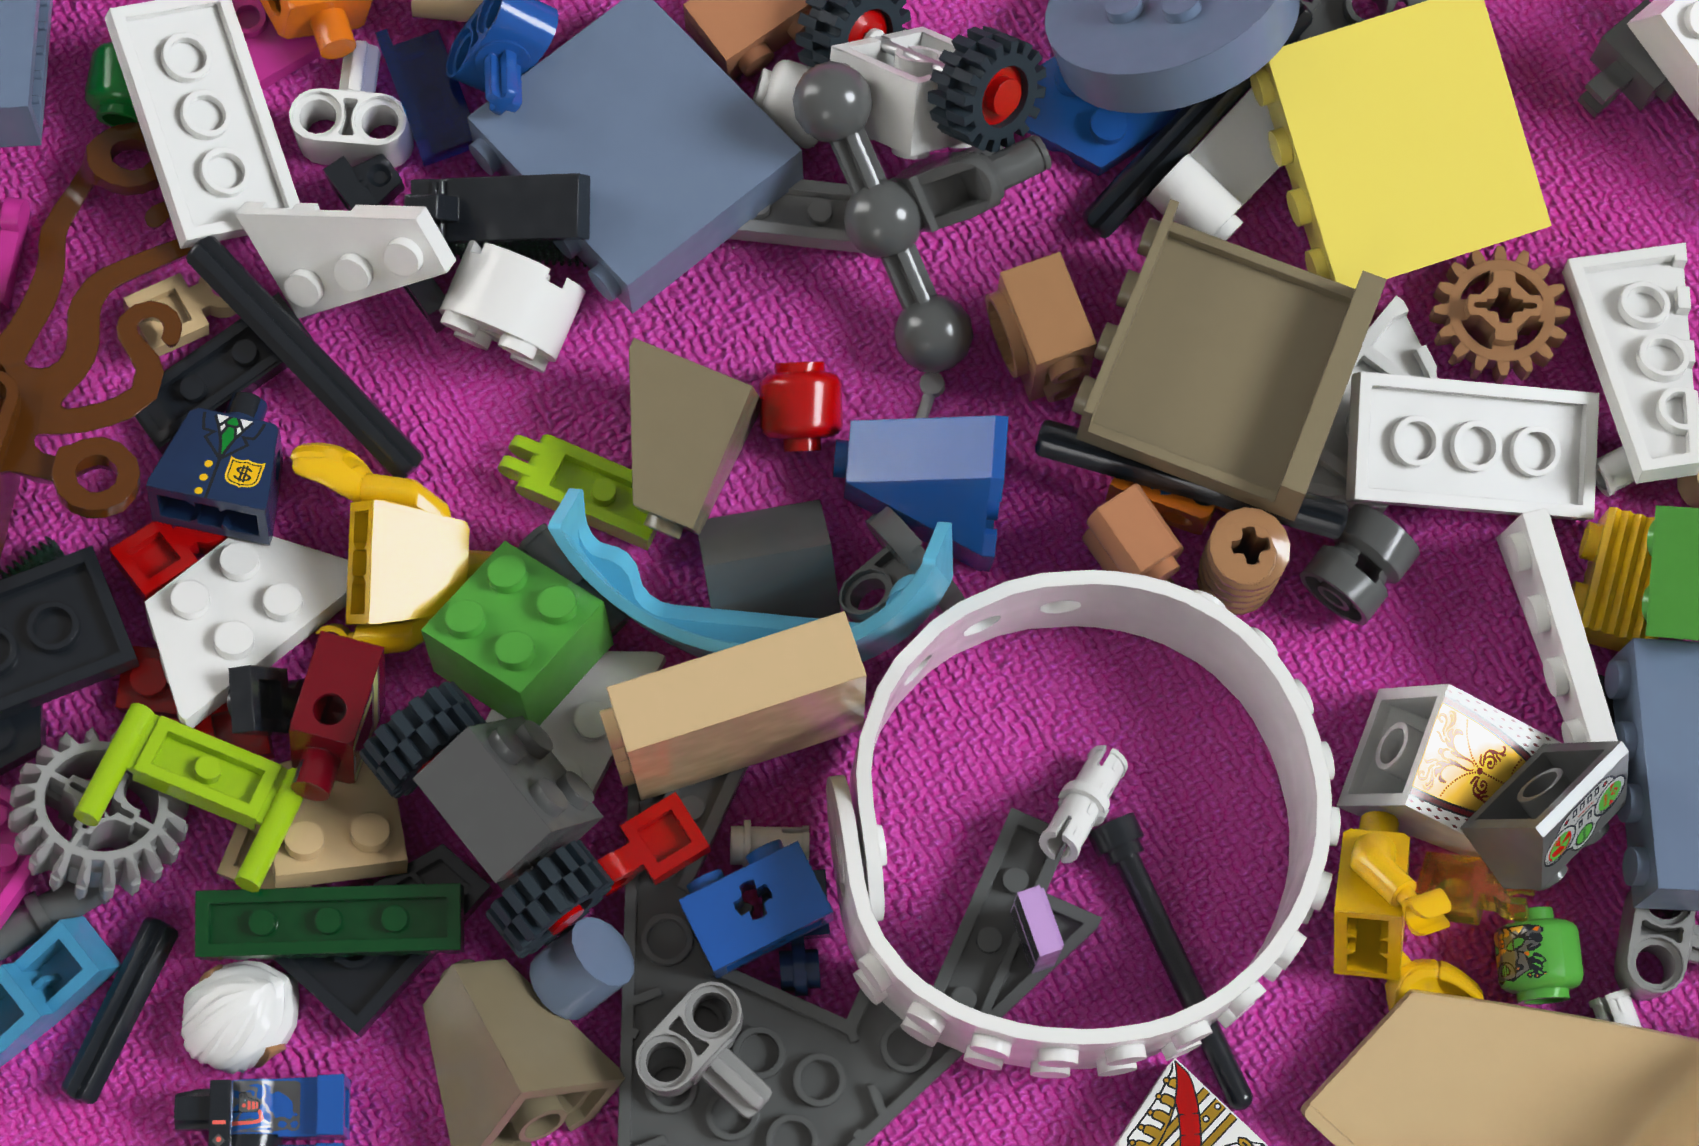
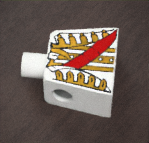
[1114,1058,1268,1146]

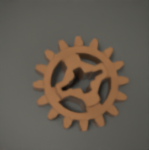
[1429,246,1570,384]

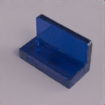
[375,29,473,167]

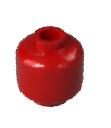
[759,362,843,452]

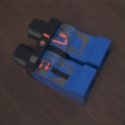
[174,1074,351,1146]

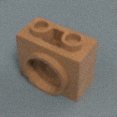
[985,252,1097,402]

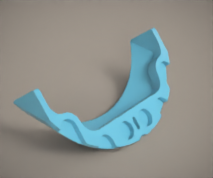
[548,488,953,662]

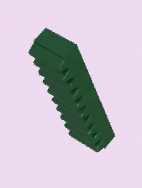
[195,883,464,961]

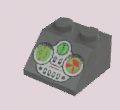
[1460,741,1629,891]

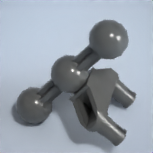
[792,61,1052,374]

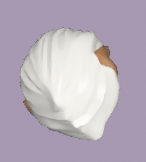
[181,960,299,1074]

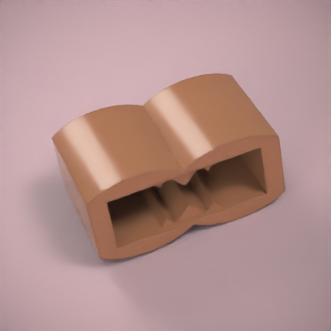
[1082,484,1184,583]

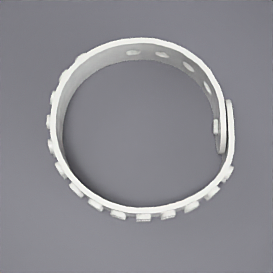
[826,570,1341,1078]

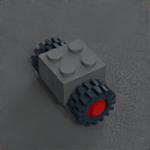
[359,681,614,958]

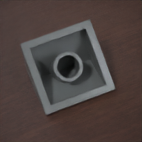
[698,499,841,619]

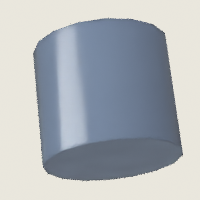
[530,917,634,1020]

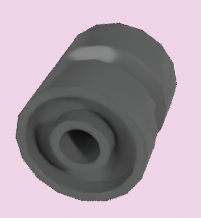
[1299,504,1420,625]

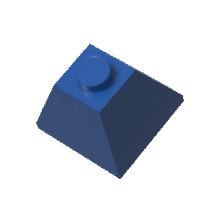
[833,415,1009,572]

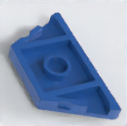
[1025,56,1181,176]

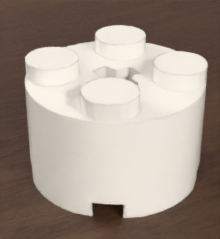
[439,240,586,373]

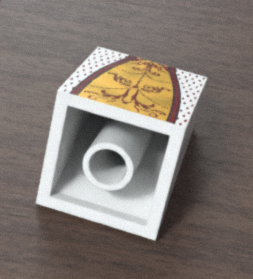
[1337,684,1561,864]

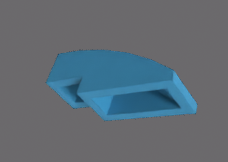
[0,916,121,1067]

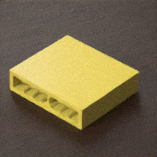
[1250,0,1552,289]

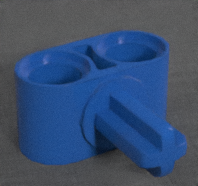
[446,0,559,115]

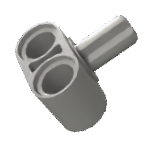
[1614,890,1699,1001]
[635,981,772,1119]

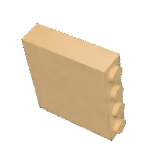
[599,611,867,801]

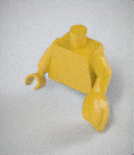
[290,442,493,654]
[1334,811,1484,1011]

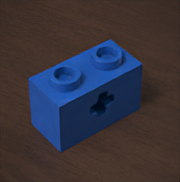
[679,839,834,979]

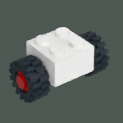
[796,0,1046,160]

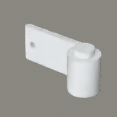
[1146,88,1279,241]

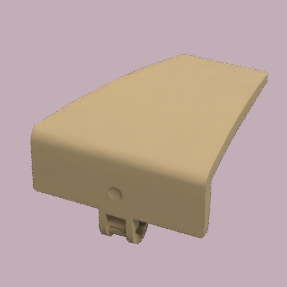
[1300,989,1699,1146]

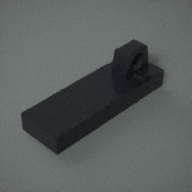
[323,154,447,333]
[404,173,590,244]

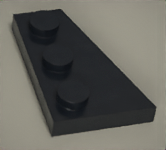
[274,844,493,1037]

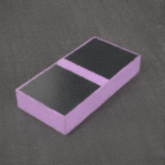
[1010,885,1064,974]

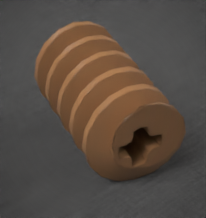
[1196,507,1290,615]

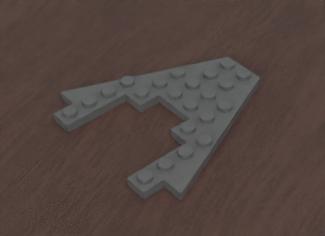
[618,766,1102,1146]

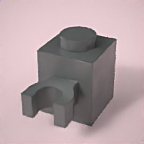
[1577,0,1677,118]

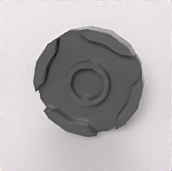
[839,506,965,623]

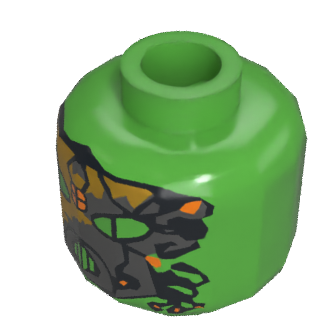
[1494,906,1584,1005]

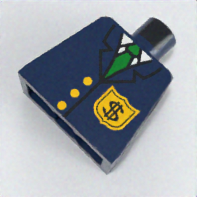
[146,392,283,545]

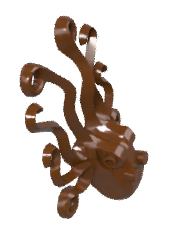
[0,122,192,557]

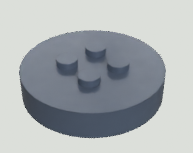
[1045,0,1300,113]

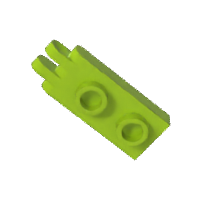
[497,434,657,551]

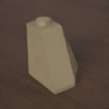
[629,338,760,540]
[423,959,625,1146]

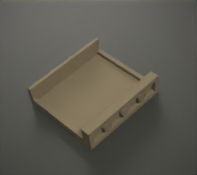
[1072,199,1387,521]

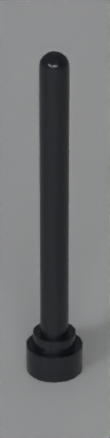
[1088,812,1253,1111]

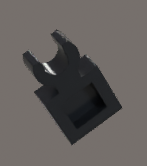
[227,665,305,736]

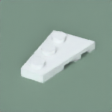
[235,201,457,319]

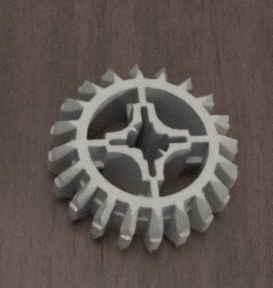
[8,727,189,902]

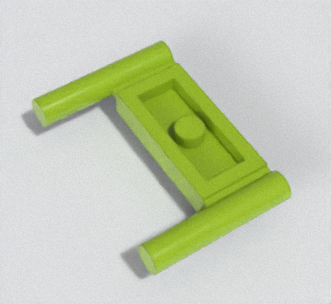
[73,703,304,892]

